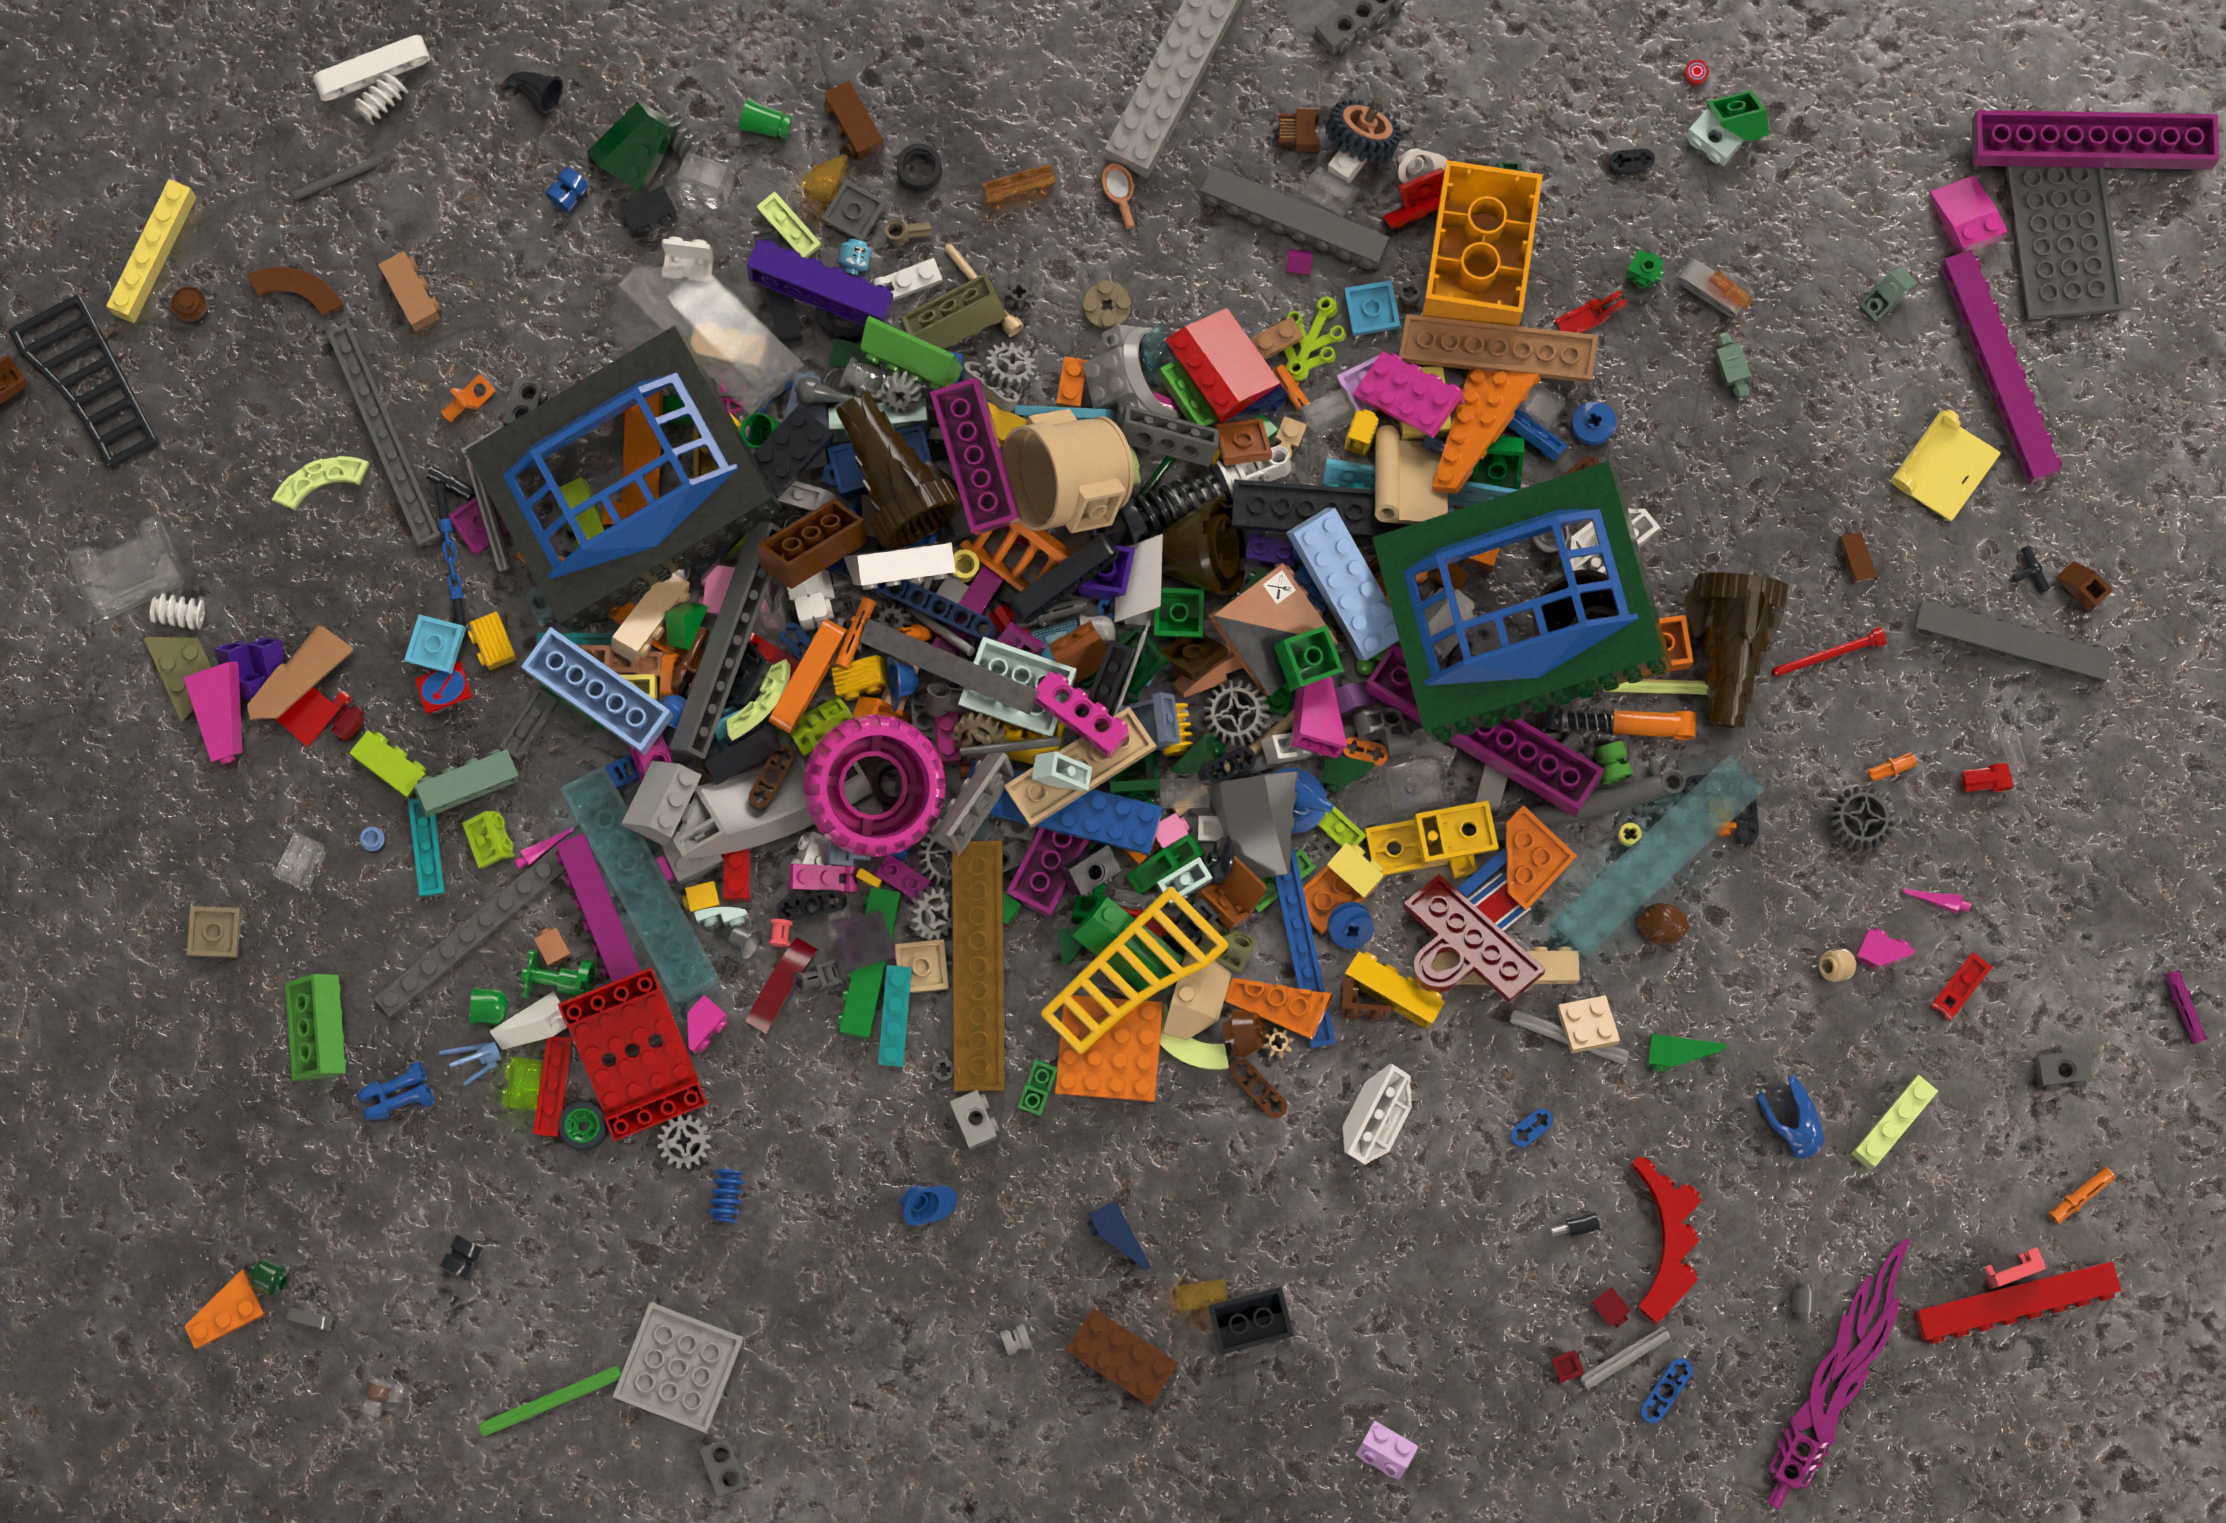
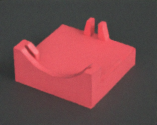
[1984,1247,2046,1290]

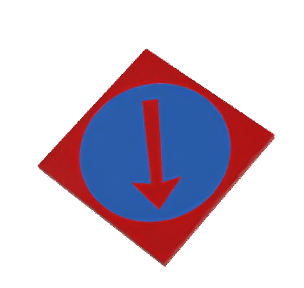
[415,661,472,714]

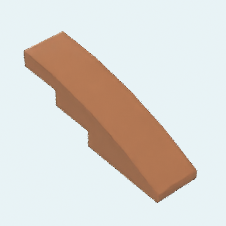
[1172,644,1243,698]
[577,645,665,678]

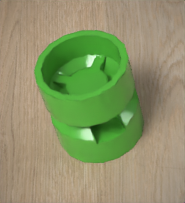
[1593,741,1634,785]

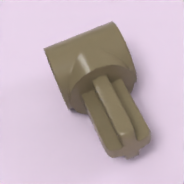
[885,219,932,247]

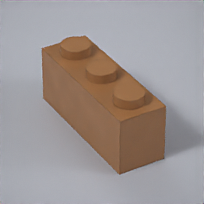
[378,251,441,332]

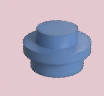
[360,827,385,852]

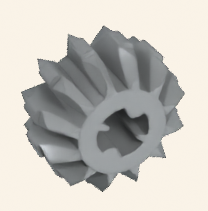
[880,371,922,413]

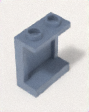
[1112,692,1180,749]

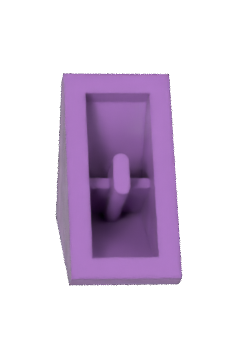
[1335,682,1377,717]

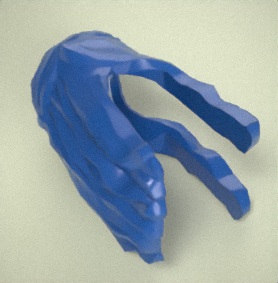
[1757,1075,1824,1159]

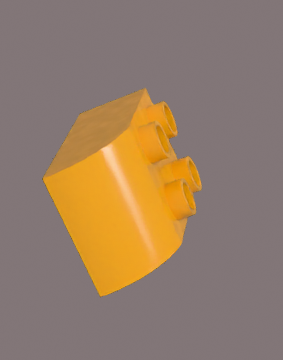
[1422,160,1543,326]

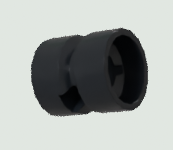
[439,1234,485,1281]

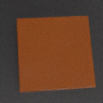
[1214,418,1272,466]

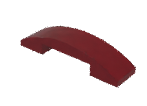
[745,937,818,1035]

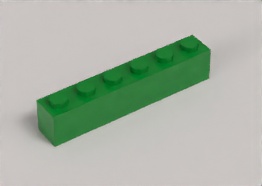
[837,887,902,1041]

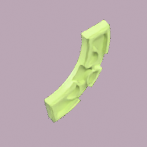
[272,456,369,510]
[726,659,790,741]
[1160,1004,1229,1070]

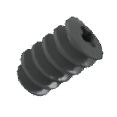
[665,112,706,164]

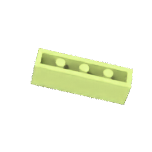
[1851,1075,1938,1170]

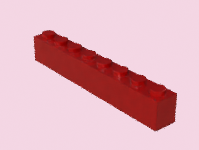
[1914,1261,2121,1344]

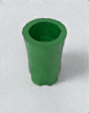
[738,98,792,139]

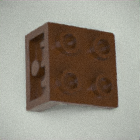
[1339,978,1392,1022]

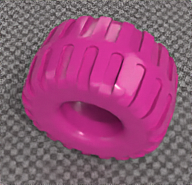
[804,715,946,857]

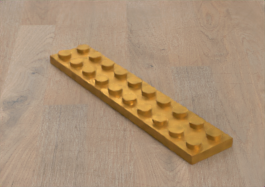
[952,841,1005,1091]

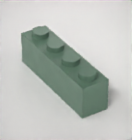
[415,749,519,818]

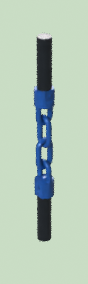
[434,483,468,636]

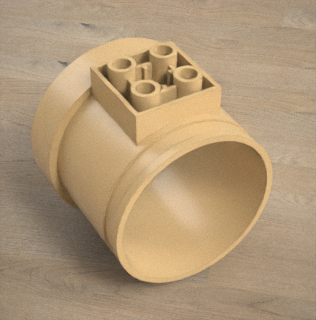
[1002,409,1134,533]

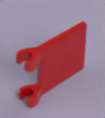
[276,687,352,747]

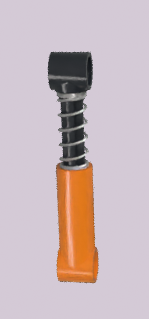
[1536,705,1696,740]

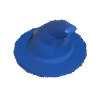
[1273,767,1333,834]

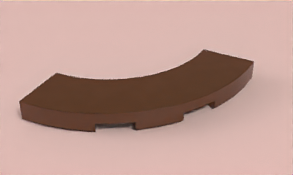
[248,267,344,317]

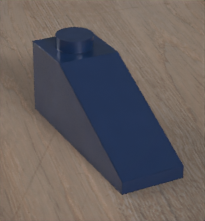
[1086,1200,1151,1271]

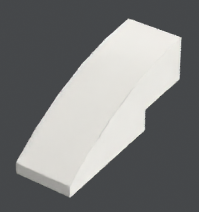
[1261,733,1322,765]

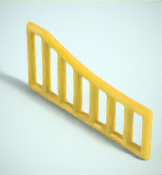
[1041,887,1228,1054]

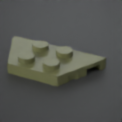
[144,637,212,723]

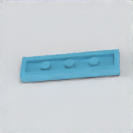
[1015,405,1115,420]

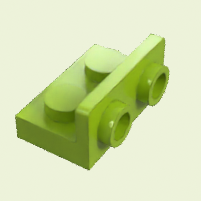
[462,811,515,868]

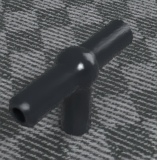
[2012,545,2050,592]

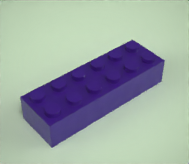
[747,239,894,327]

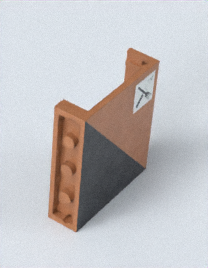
[1208,563,1339,695]

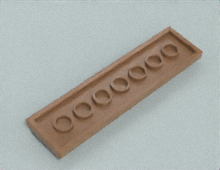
[1399,314,1599,383]

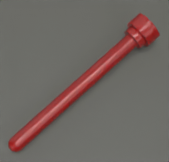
[1772,626,1887,676]

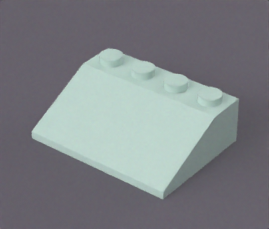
[958,637,1076,737]

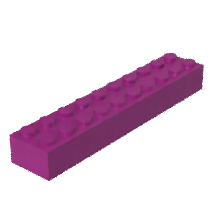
[1971,110,2220,169]
[1366,644,1604,818]

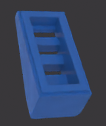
[605,754,652,791]

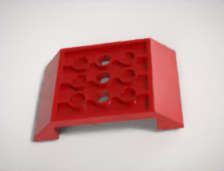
[558,966,707,1142]

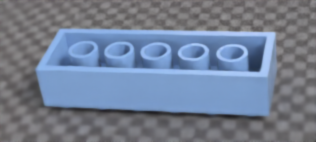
[1286,507,1399,661]
[521,627,674,756]

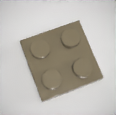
[187,906,242,958]

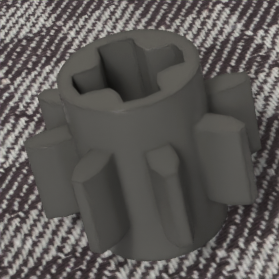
[1004,279,1034,311]

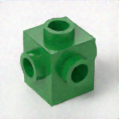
[1625,249,1665,289]

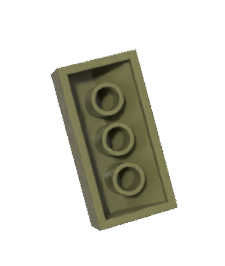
[901,273,1007,349]

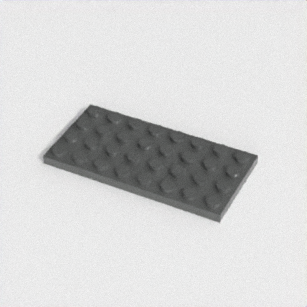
[2005,166,2125,320]

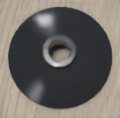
[1206,837,1234,886]

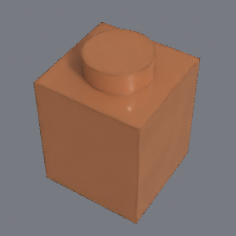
[534,927,573,969]

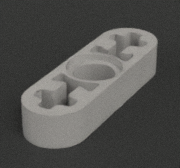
[961,361,1019,411]

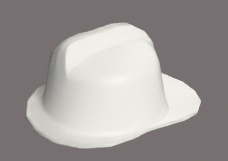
[1397,148,1447,183]

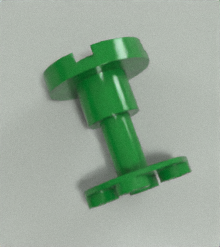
[521,949,595,1000]

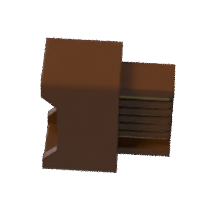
[1279,107,1320,152]

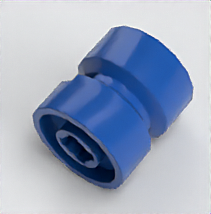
[545,166,590,212]

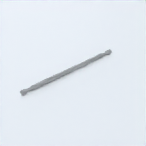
[1112,621,1151,717]

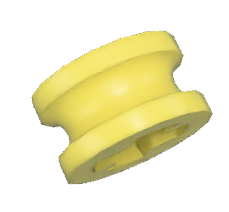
[1618,823,1642,847]

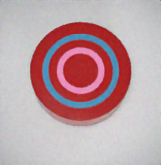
[1684,60,1709,85]

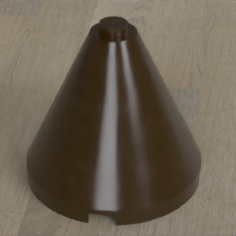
[1154,497,1246,596]

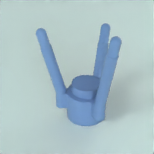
[439,1041,501,1085]

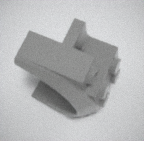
[1083,325,1181,425]

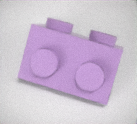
[1355,1420,1418,1480]

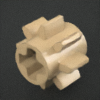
[1263,1028,1294,1059]

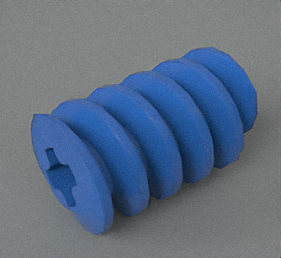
[707,1169,746,1224]

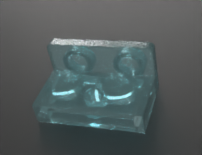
[1141,322,1170,371]

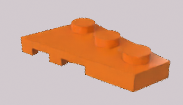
[184,1269,265,1349]

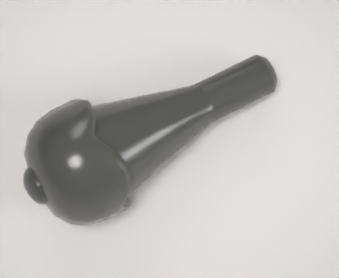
[794,377,856,405]

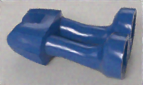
[356,1061,435,1120]

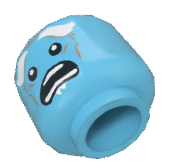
[838,239,871,275]

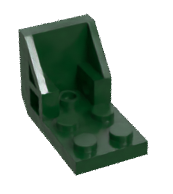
[1109,749,1160,800]

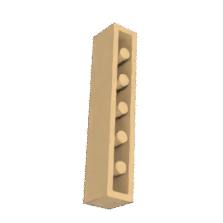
[1431,947,1579,985]

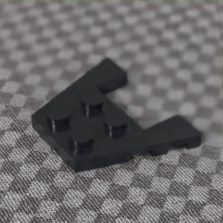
[680,640,772,707]

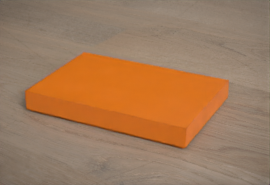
[1303,865,1377,937]

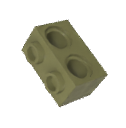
[1198,920,1257,973]

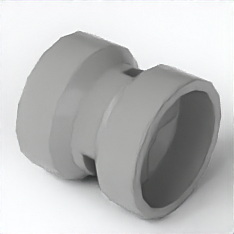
[1000,1324,1032,1356]

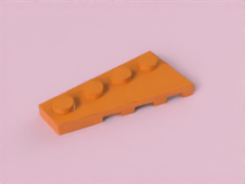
[1224,977,1333,1040]

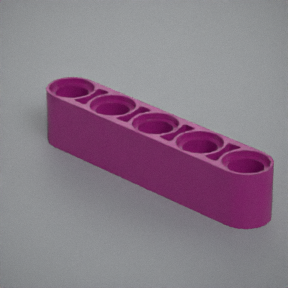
[932,566,1006,656]

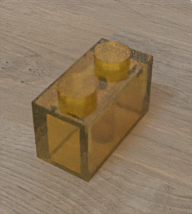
[1175,1279,1228,1314]

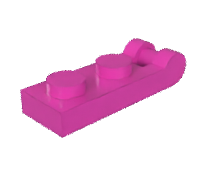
[789,864,858,892]

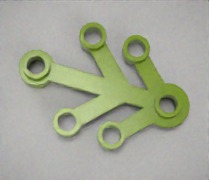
[1284,297,1346,382]

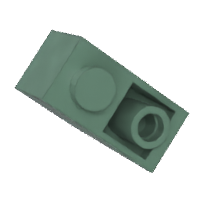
[1860,266,1918,321]

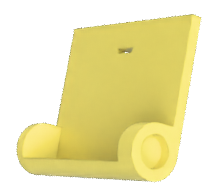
[1891,409,2001,522]

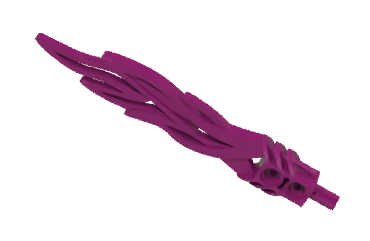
[1766,1238,1911,1510]

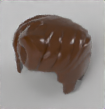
[1634,903,1690,945]

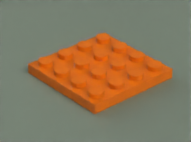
[1055,995,1164,1102]

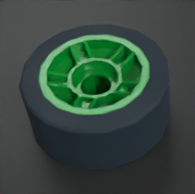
[559,1102,608,1151]

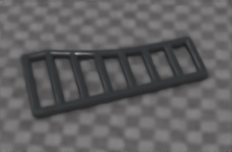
[9,294,159,468]

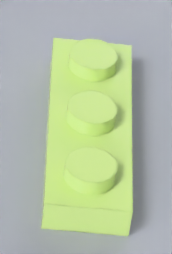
[756,192,822,258]

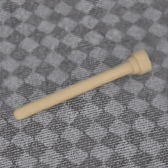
[944,244,1024,337]

